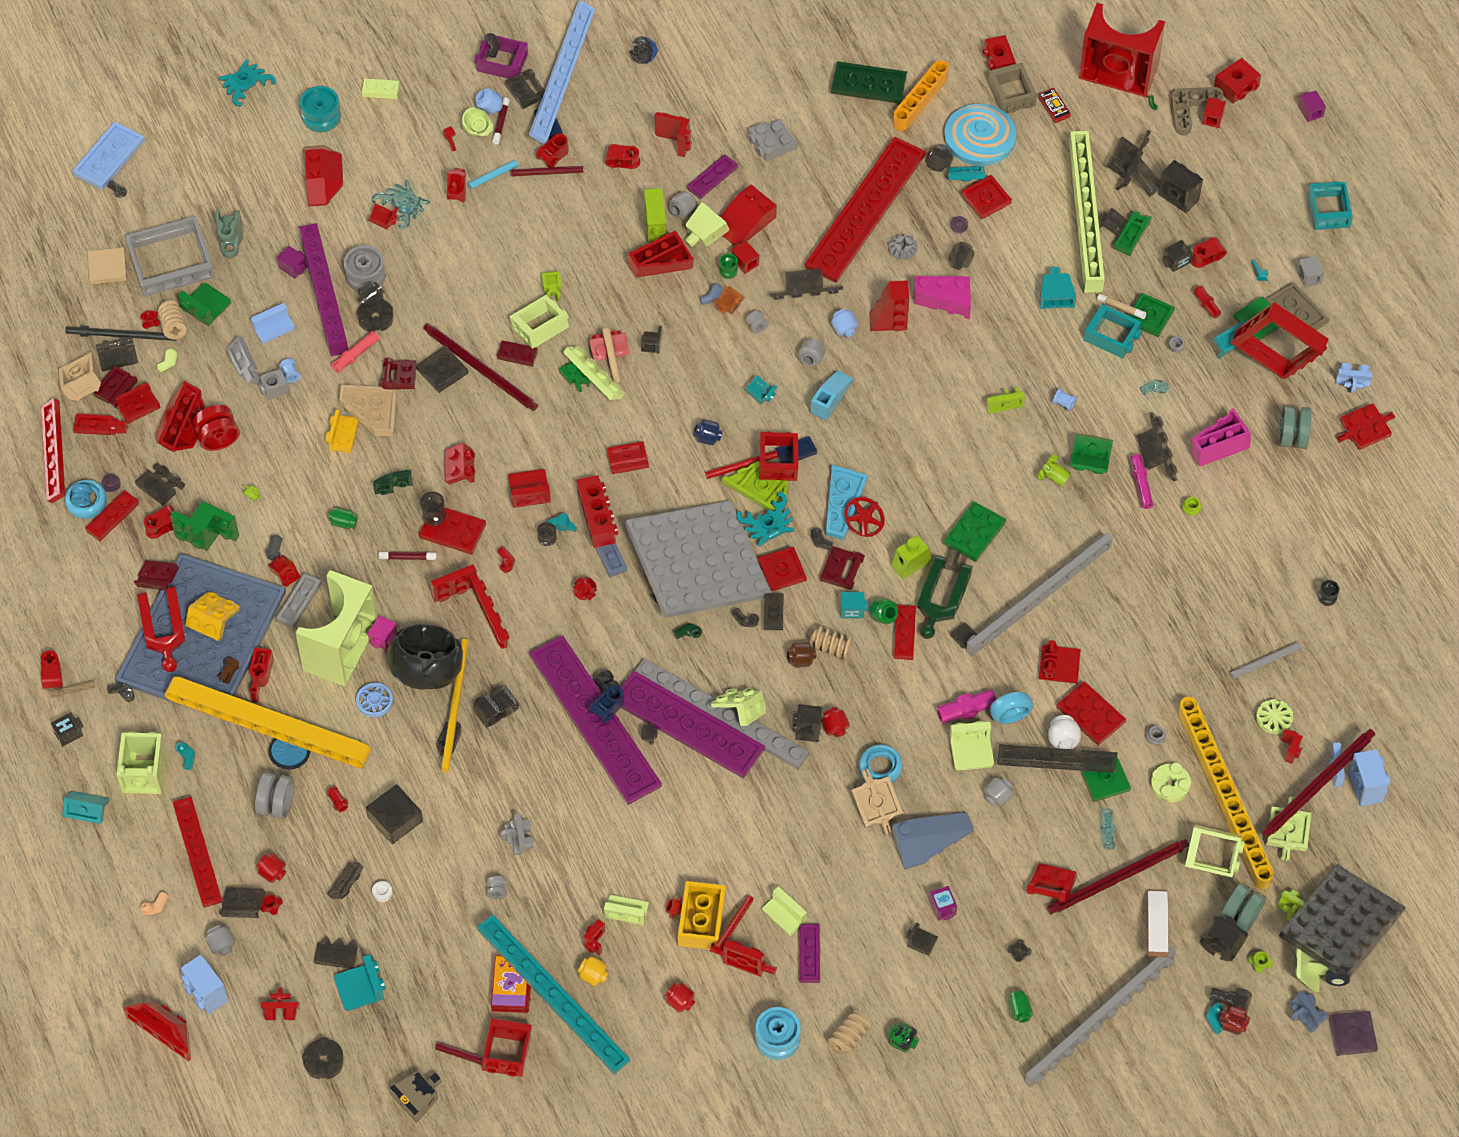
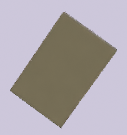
[1266,282,1329,330]

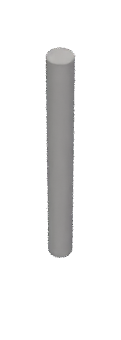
[1230,642,1301,679]

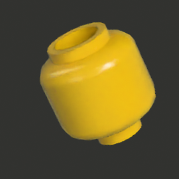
[577,956,609,986]

